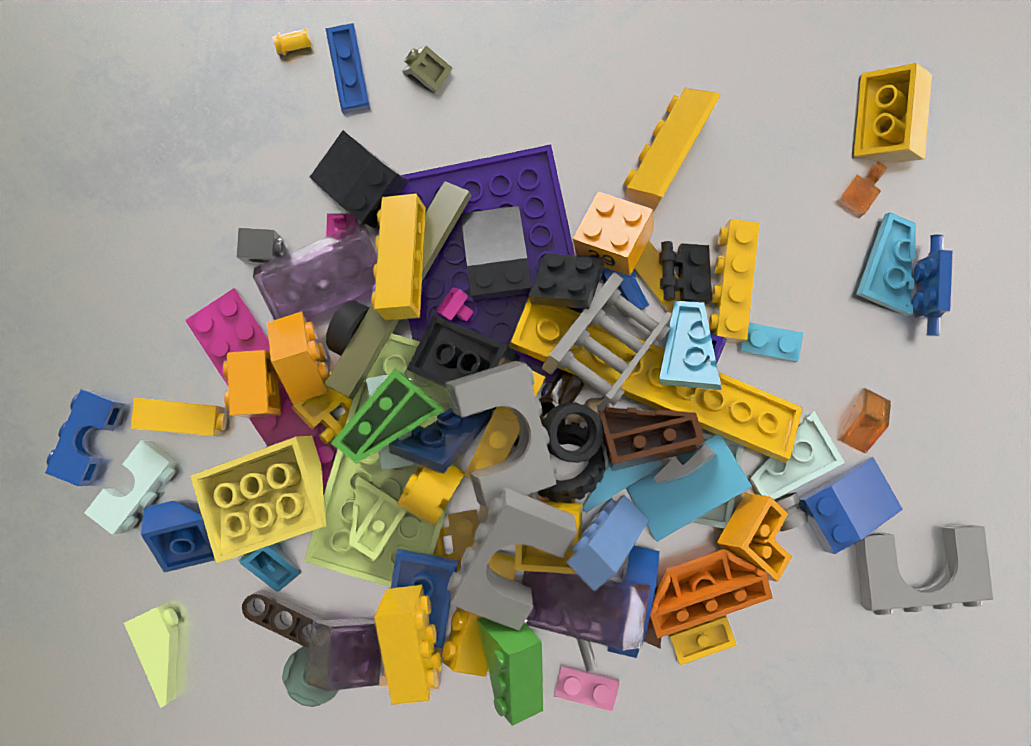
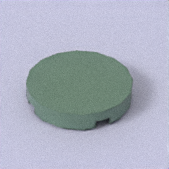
[282,645,344,707]

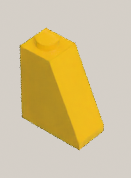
[130,398,227,436]

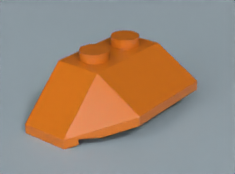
[650,549,773,639]

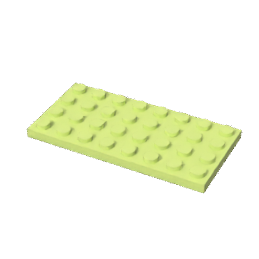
[304,334,464,587]

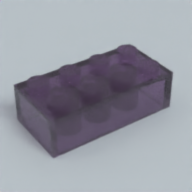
[252,223,378,320]
[522,571,650,650]

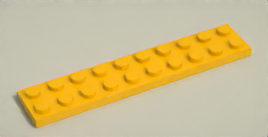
[509,297,803,463]

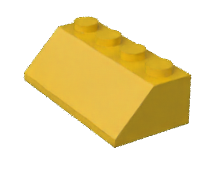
[623,88,721,212]

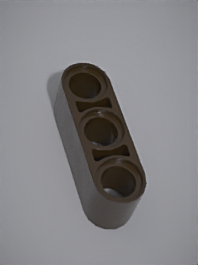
[242,590,329,648]

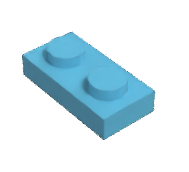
[738,323,803,363]

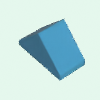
[239,543,300,592]

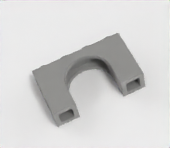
[446,361,557,509]
[447,488,577,630]
[855,525,993,615]

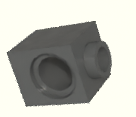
[236,228,284,264]

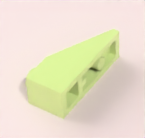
[124,603,179,708]

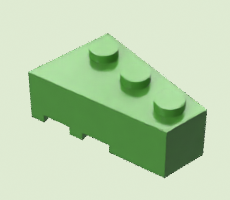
[331,368,444,463]
[477,617,543,726]

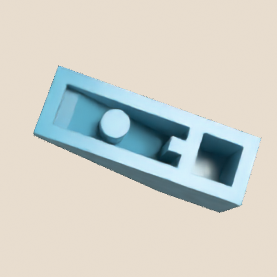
[582,460,662,513]

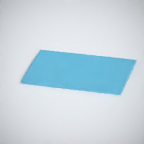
[626,434,752,542]

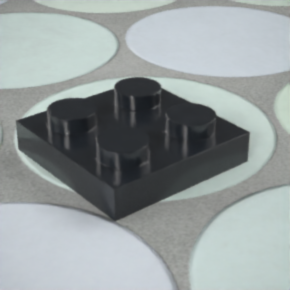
[529,253,604,309]

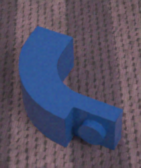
[607,546,660,658]

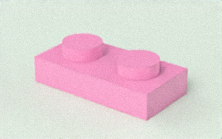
[554,665,620,711]

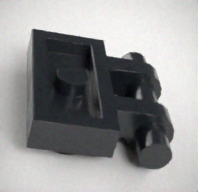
[659,241,712,304]

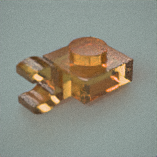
[838,161,888,216]

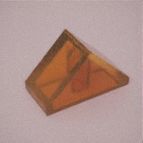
[838,388,891,454]

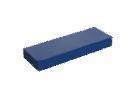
[325,23,371,114]

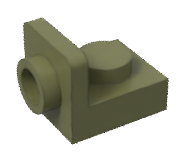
[402,45,452,92]

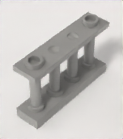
[542,272,673,412]

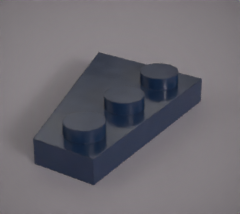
[389,407,492,474]

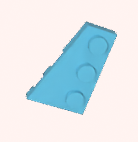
[856,212,916,316]
[659,301,722,390]

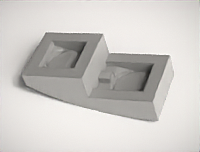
[653,444,718,484]

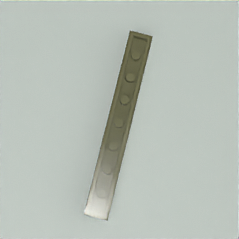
[325,181,472,400]

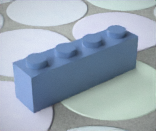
[567,495,649,591]

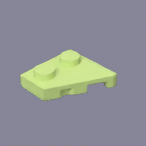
[349,476,407,561]

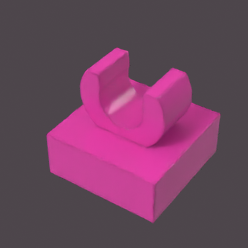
[326,213,358,245]
[435,288,473,322]

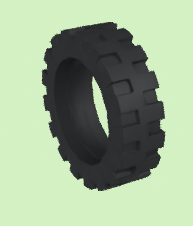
[537,422,606,503]

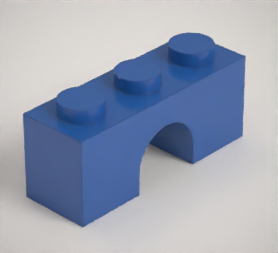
[45,389,124,486]

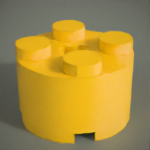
[397,464,465,526]

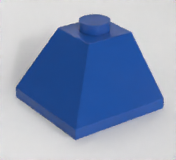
[141,500,215,573]

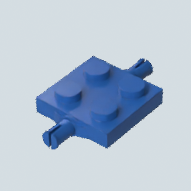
[912,234,953,336]

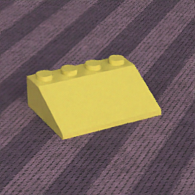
[190,436,326,564]

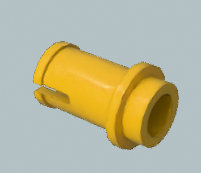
[272,28,311,56]

